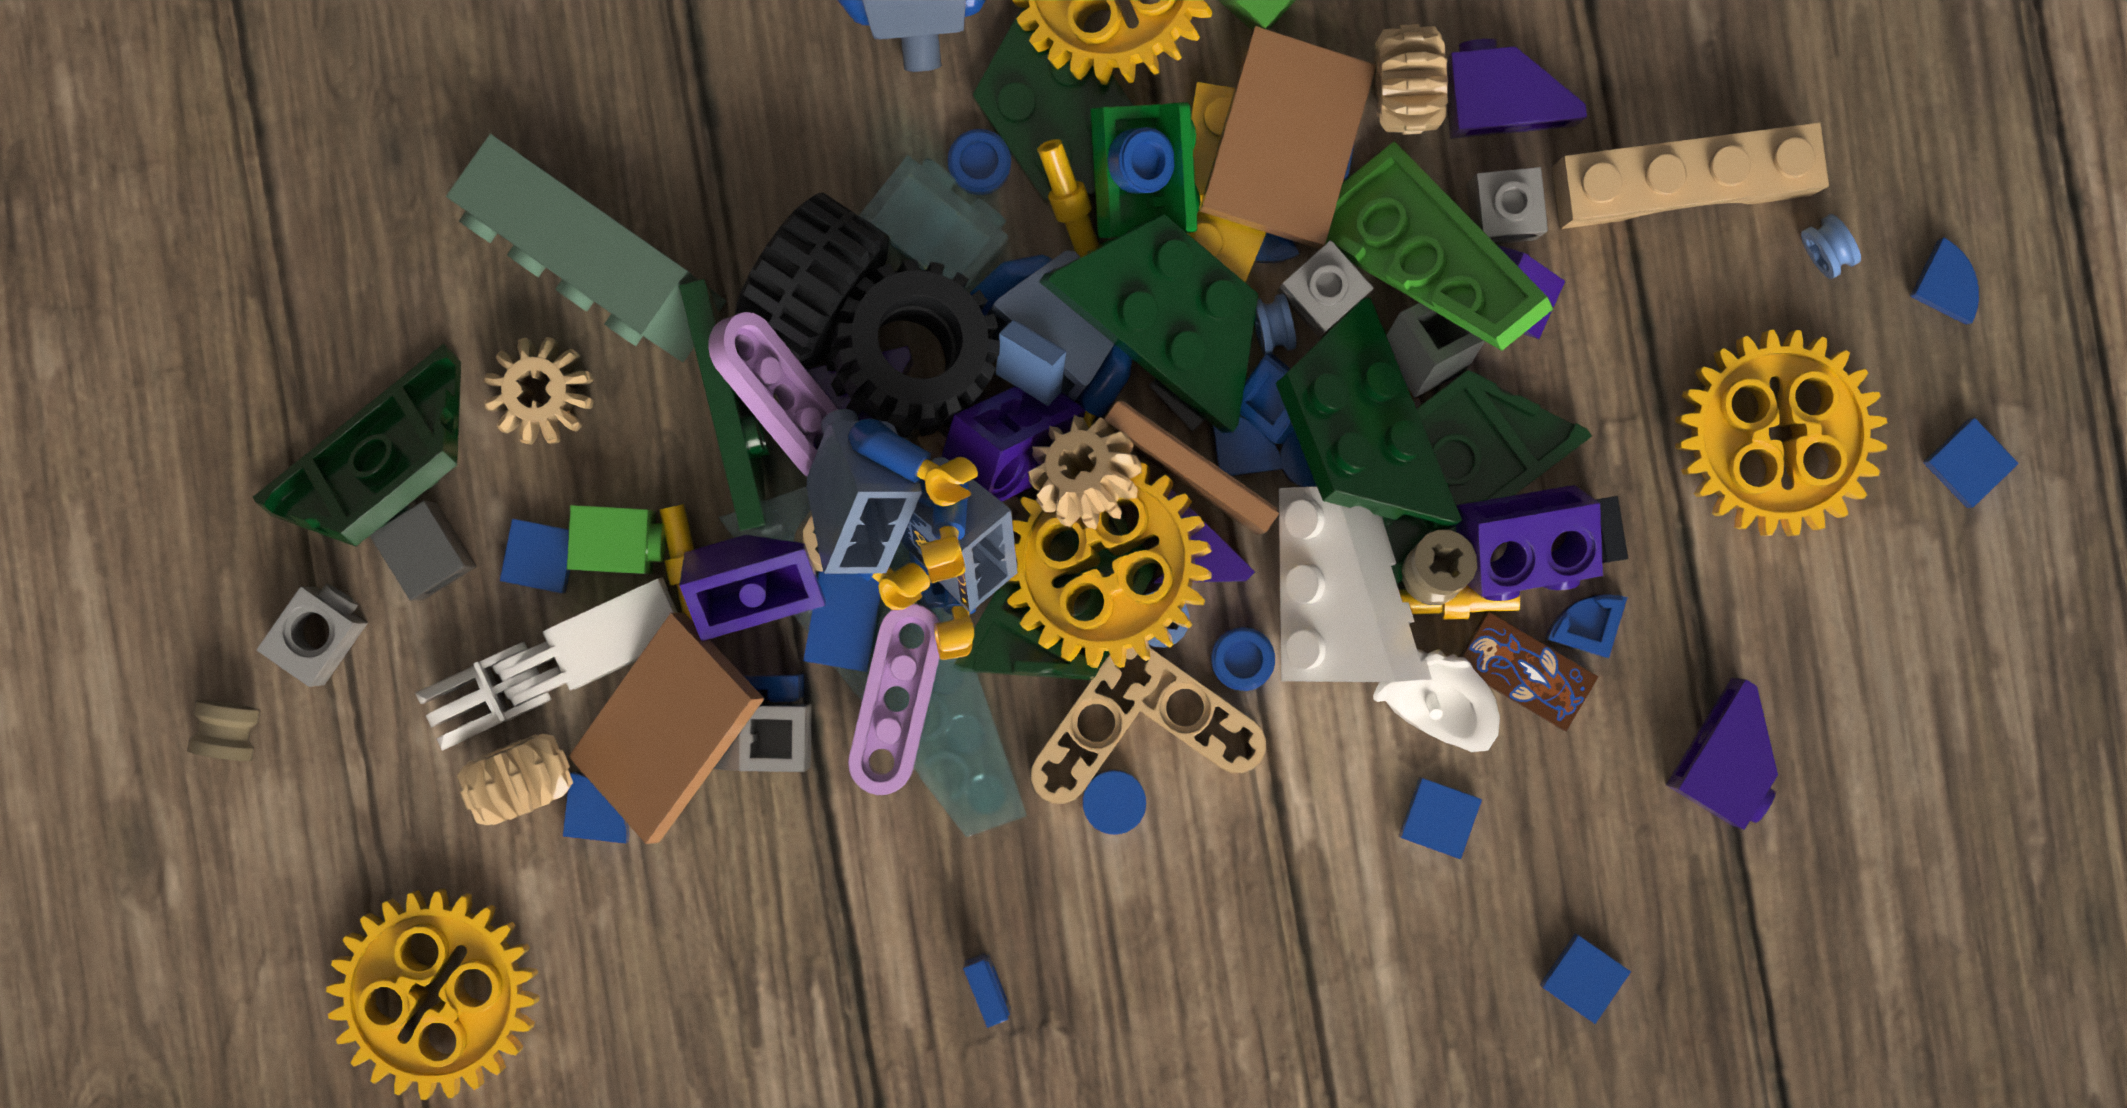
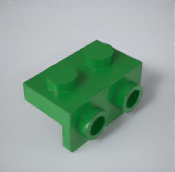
[1090,102,1200,238]

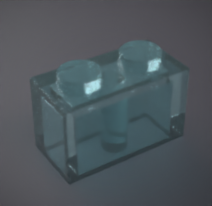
[859,155,1009,293]

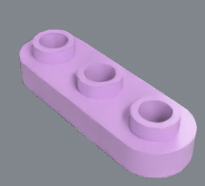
[709,312,838,476]
[848,604,941,795]

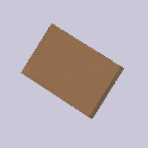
[1199,26,1376,249]
[1104,400,1279,535]
[568,613,764,844]

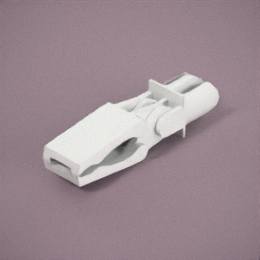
[415,577,678,751]

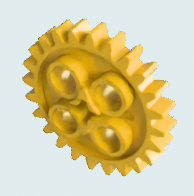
[1012,0,1212,85]
[1675,329,1887,536]
[1007,462,1212,668]
[326,889,540,1100]

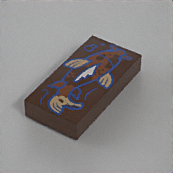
[1459,612,1598,731]

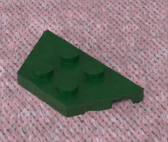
[973,8,1134,203]
[1039,214,1259,433]
[679,279,770,531]
[1275,298,1462,530]
[253,343,461,547]
[1382,370,1592,584]
[952,472,1158,680]

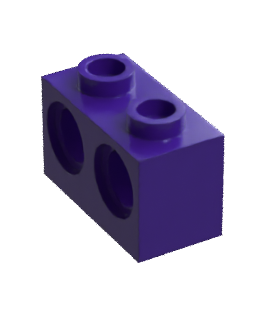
[941,386,1086,502]
[1456,485,1603,601]

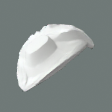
[1373,649,1500,752]

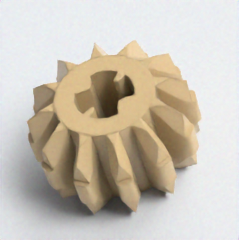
[1374,24,1448,135]
[484,337,594,445]
[1028,415,1142,530]
[457,733,573,825]

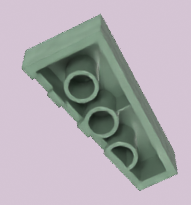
[446,134,727,363]

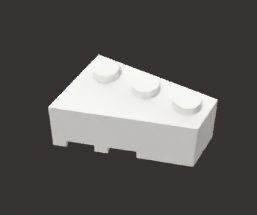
[1279,487,1432,682]

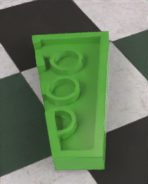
[1325,141,1553,351]

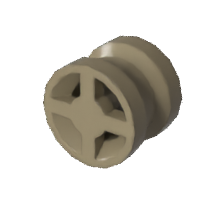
[1401,530,1477,605]
[187,700,261,761]

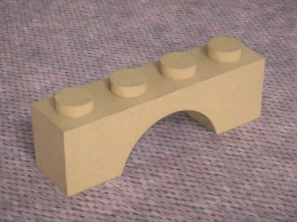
[1552,122,1829,229]

